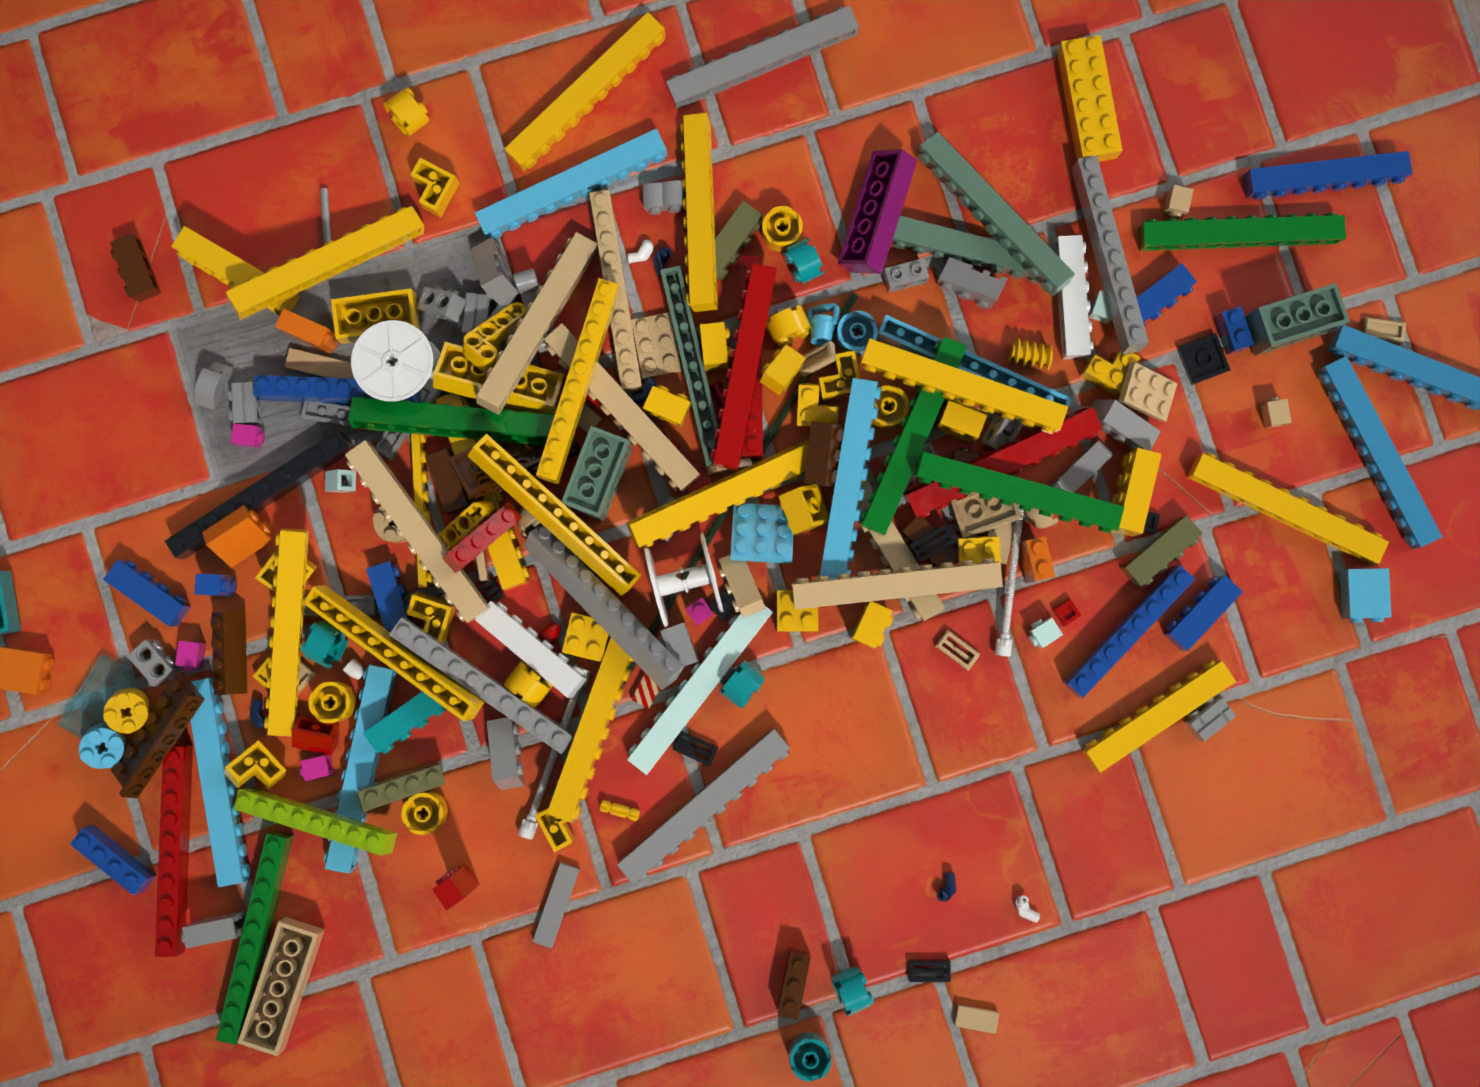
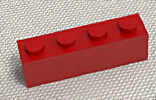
[442,502,522,574]
[432,864,480,911]

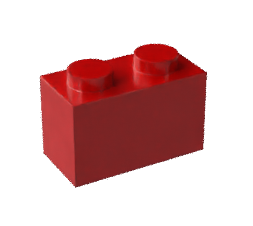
[291,716,339,756]

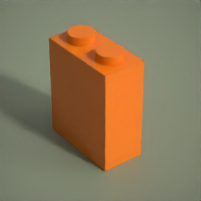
[275,308,339,355]
[202,505,272,568]
[1018,536,1056,583]
[0,646,54,695]

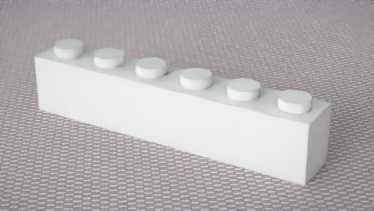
[1054,235,1093,360]
[475,601,587,698]

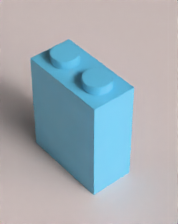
[1340,568,1391,623]

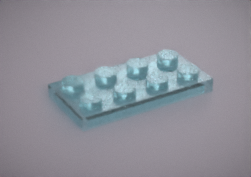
[57,654,138,739]

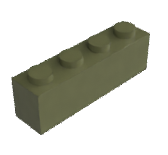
[715,201,763,282]
[1120,515,1203,587]
[357,762,446,812]

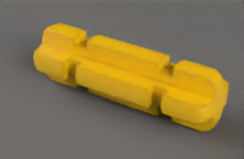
[600,800,640,821]

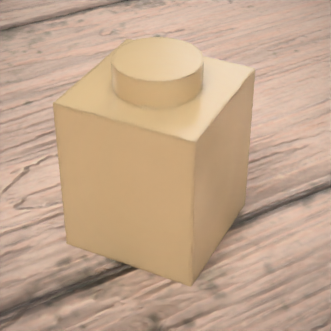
[1163,185,1194,219]
[1260,397,1292,429]

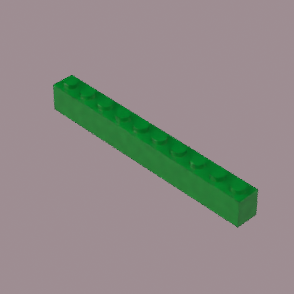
[1138,213,1346,251]
[860,336,967,536]
[348,396,555,445]
[914,452,1125,533]
[216,831,294,1045]

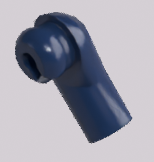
[653,247,671,277]
[632,377,657,404]
[249,699,265,729]
[937,872,957,902]

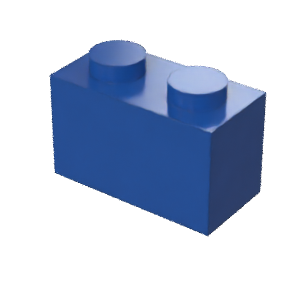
[1214,306,1254,355]
[194,574,237,597]

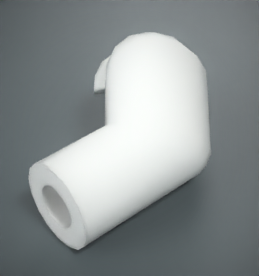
[628,240,654,263]
[1015,895,1040,923]

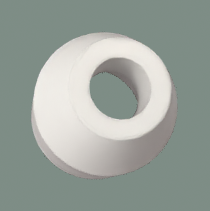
[343,658,365,680]

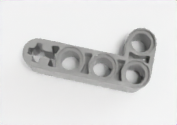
[513,268,554,353]
[1050,440,1113,493]

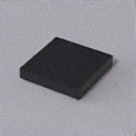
[1177,333,1231,385]

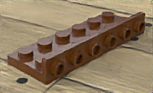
[448,409,580,503]
[111,671,205,799]

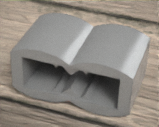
[643,180,686,215]

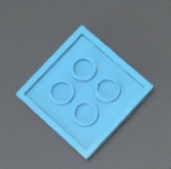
[730,503,793,564]

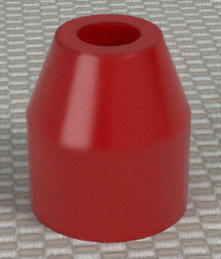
[540,622,561,644]

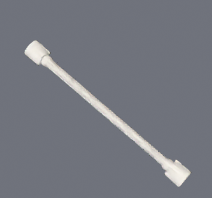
[994,505,1024,656]
[517,667,591,839]

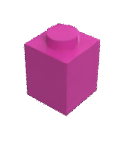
[230,423,265,449]
[686,597,714,626]
[175,641,206,671]
[299,755,335,781]

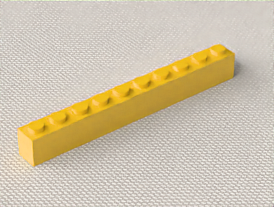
[504,12,666,171]
[681,113,718,312]
[226,206,424,320]
[536,278,620,484]
[860,339,1068,434]
[435,393,530,590]
[468,434,642,596]
[625,440,809,548]
[1187,453,1389,565]
[264,528,309,737]
[303,585,485,722]
[547,638,634,823]

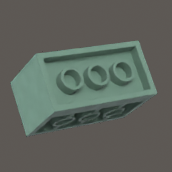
[1245,283,1350,356]
[561,426,633,522]

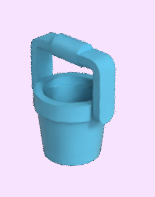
[807,303,840,347]

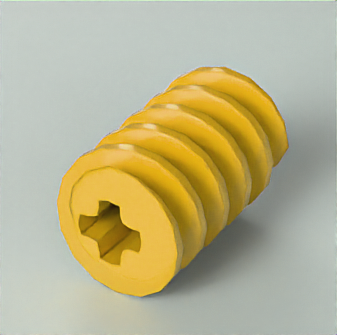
[1009,338,1053,371]

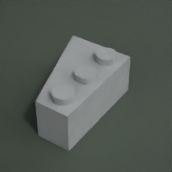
[471,237,519,304]
[936,257,1008,309]
[1091,400,1161,451]
[487,717,525,790]

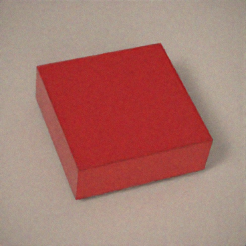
[1052,598,1081,627]

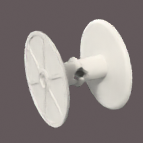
[351,320,442,403]
[644,533,724,627]

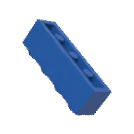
[1137,263,1197,327]
[103,559,191,627]
[366,561,417,632]
[1164,575,1243,651]
[70,825,156,896]

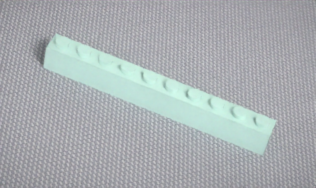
[627,606,773,775]

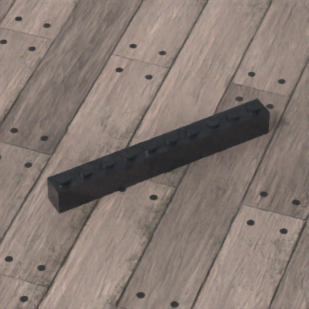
[165,430,353,559]

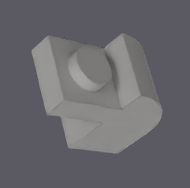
[195,361,233,410]

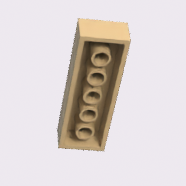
[238,917,325,1056]

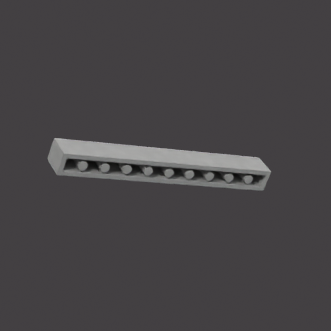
[666,5,859,110]
[1071,155,1149,355]
[524,524,684,690]
[389,617,574,754]
[617,728,790,884]

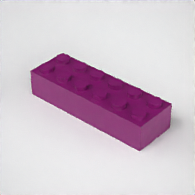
[837,149,917,274]

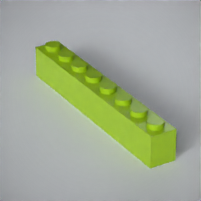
[234,788,397,855]

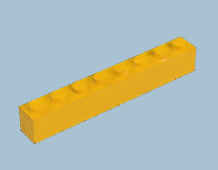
[1082,660,1236,773]

